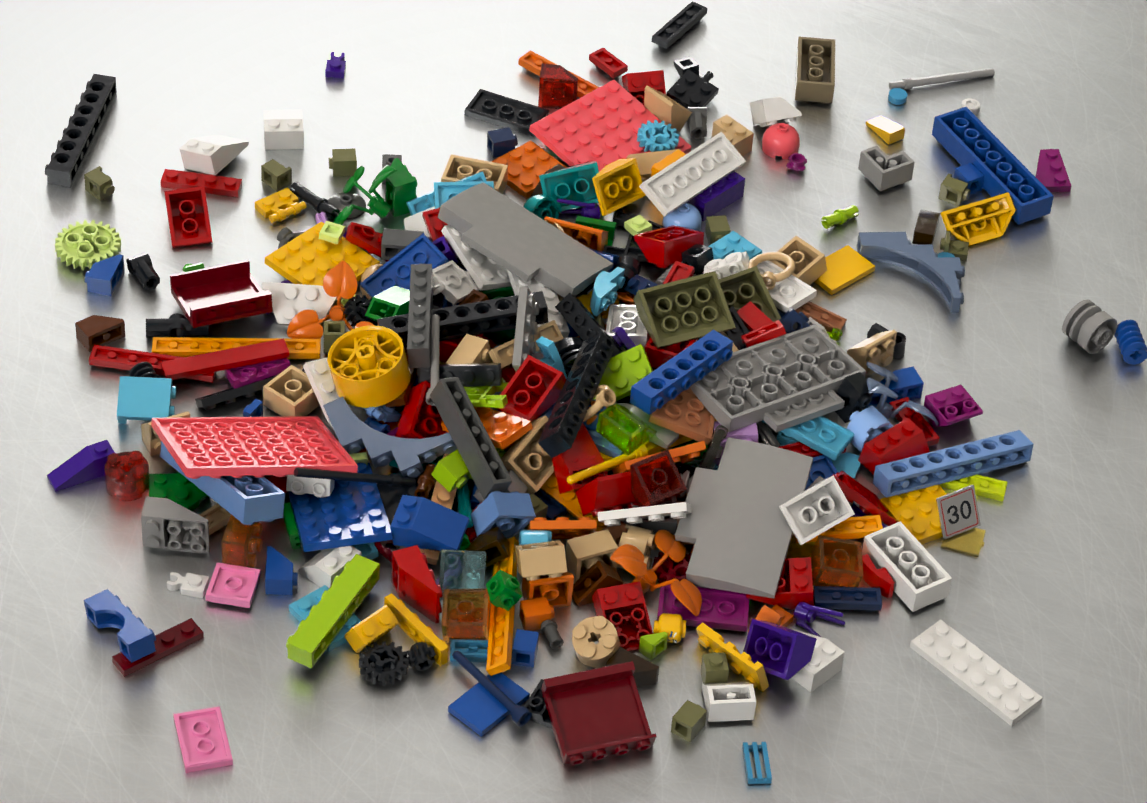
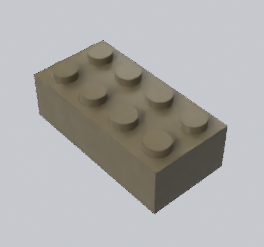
[795,36,835,103]

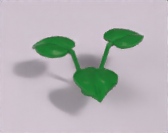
[333,165,397,225]

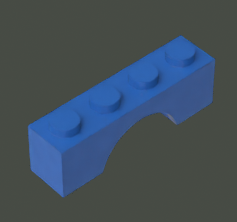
[84,589,156,663]

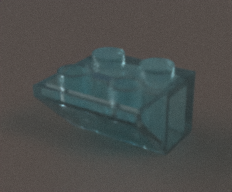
[439,549,486,601]

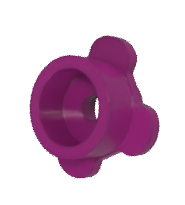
[786,153,807,171]

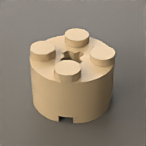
[617,524,656,570]
[572,616,620,669]

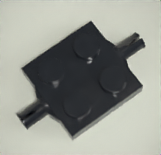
[666,69,719,109]

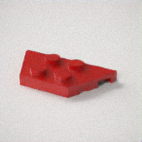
[832,471,897,526]

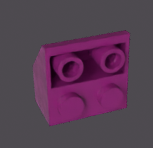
[924,384,983,427]

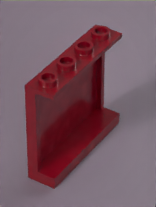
[170,260,273,328]
[541,661,657,765]

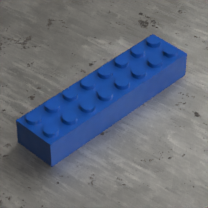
[932,107,1054,225]

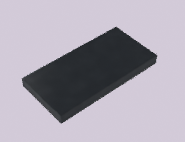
[464,89,549,137]

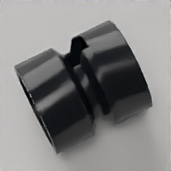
[611,256,641,293]

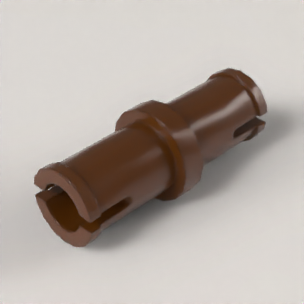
[414,464,436,499]

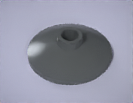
[328,192,366,220]

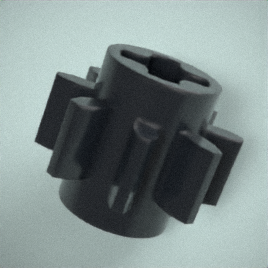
[407,642,436,671]

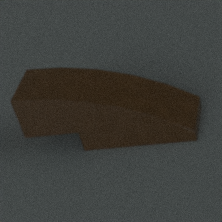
[912,209,940,245]

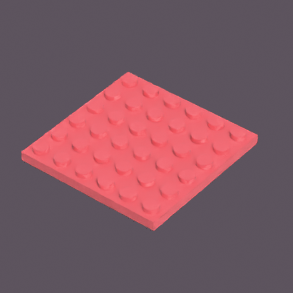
[529,80,692,172]

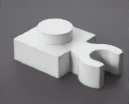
[167,572,209,599]

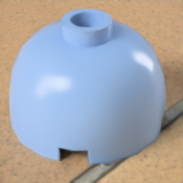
[662,203,702,231]

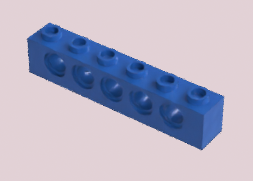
[630,329,733,415]

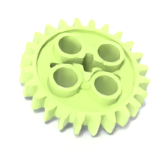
[55,220,121,270]

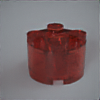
[104,451,149,501]

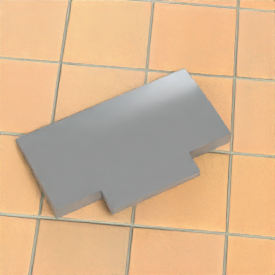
[437,182,613,298]
[690,325,866,432]
[675,437,813,598]

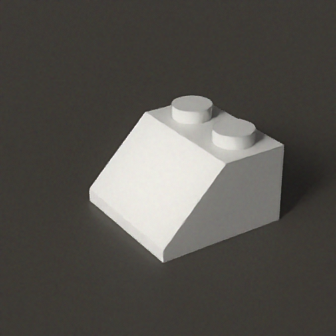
[298,546,362,588]

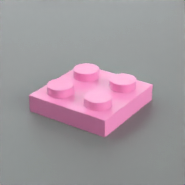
[206,563,261,608]

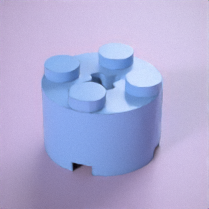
[846,405,893,452]

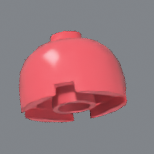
[762,123,800,159]

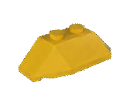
[940,192,1016,247]

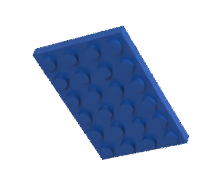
[287,463,393,552]

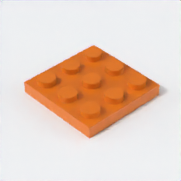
[491,140,567,199]

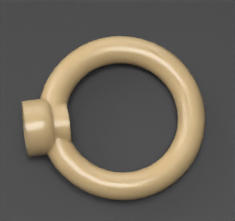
[748,252,795,290]
[582,385,616,423]

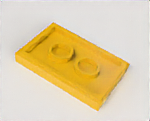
[814,245,875,295]

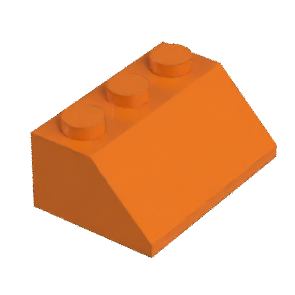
[544,216,608,252]

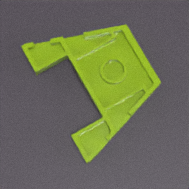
[464,380,508,408]

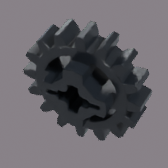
[344,294,378,327]
[359,641,409,686]

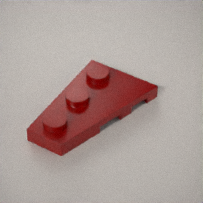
[345,222,389,262]

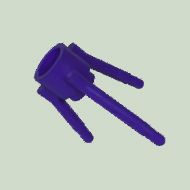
[557,199,600,219]
[794,602,845,637]

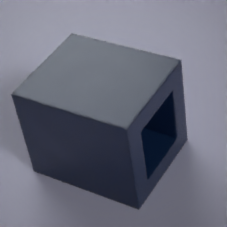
[487,127,518,158]

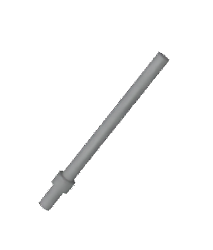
[889,68,995,90]

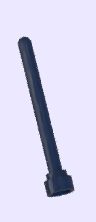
[452,651,532,727]

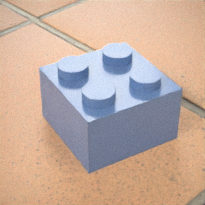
[471,491,536,538]

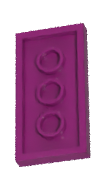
[657,584,749,632]

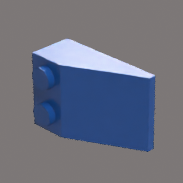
[390,495,470,553]

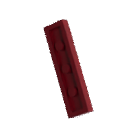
[112,618,204,677]

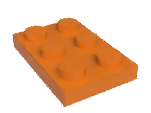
[528,517,597,539]

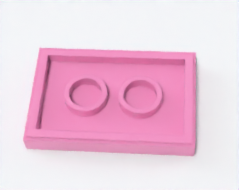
[173,706,233,773]

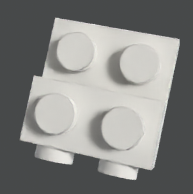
[703,251,749,280]
[286,475,335,498]

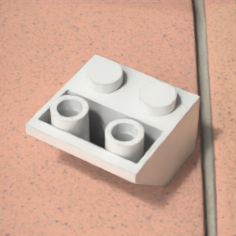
[749,96,802,127]
[702,682,756,722]

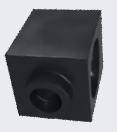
[681,244,714,275]

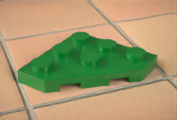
[149,473,210,511]

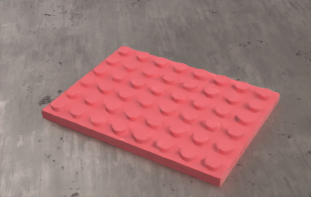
[151,416,358,479]

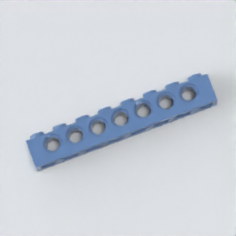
[873,430,1033,498]

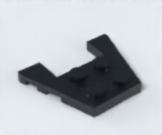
[603,208,664,262]

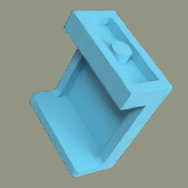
[117,376,176,424]

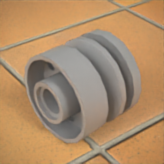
[1062,299,1117,354]

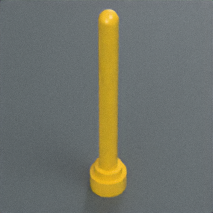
[567,443,648,484]

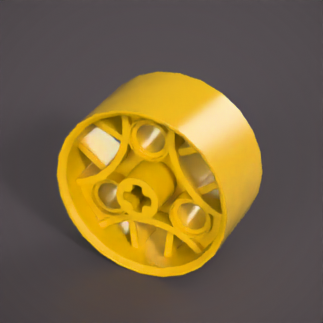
[327,325,411,408]

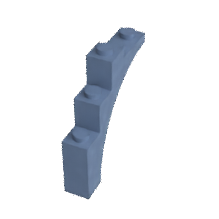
[857,232,965,313]
[323,397,457,478]

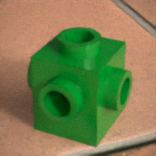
[486,570,523,611]

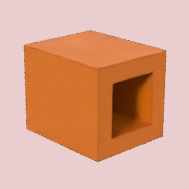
[519,597,555,631]

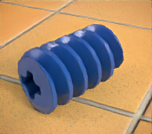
[1114,320,1147,365]

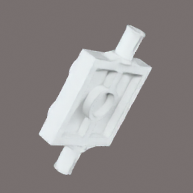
[432,260,479,305]

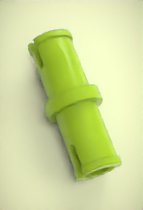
[821,205,859,229]

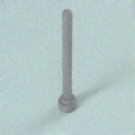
[426,314,440,406]

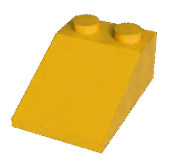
[592,158,646,216]

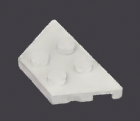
[262,282,337,326]

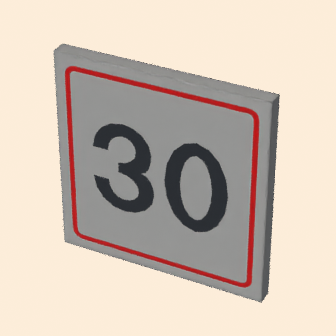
[936,485,981,539]

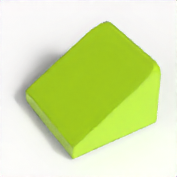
[639,632,668,660]

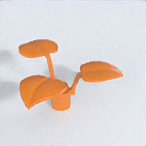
[287,261,375,339]
[610,530,702,617]

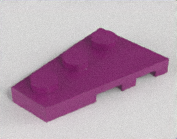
[1036,149,1071,193]
[224,358,290,389]

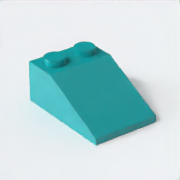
[539,161,599,211]

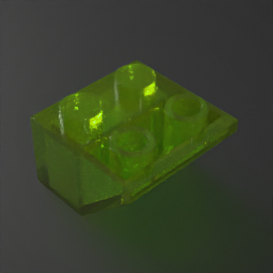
[596,403,657,455]

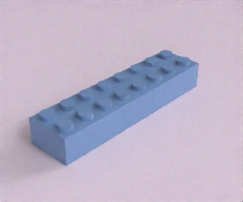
[160,441,285,525]

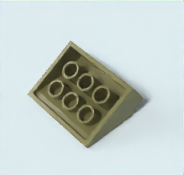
[701,266,781,338]
[633,271,736,349]

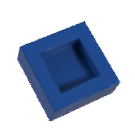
[243,399,263,417]

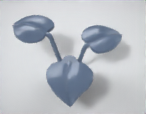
[866,362,939,426]

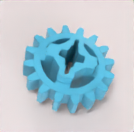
[637,120,679,152]

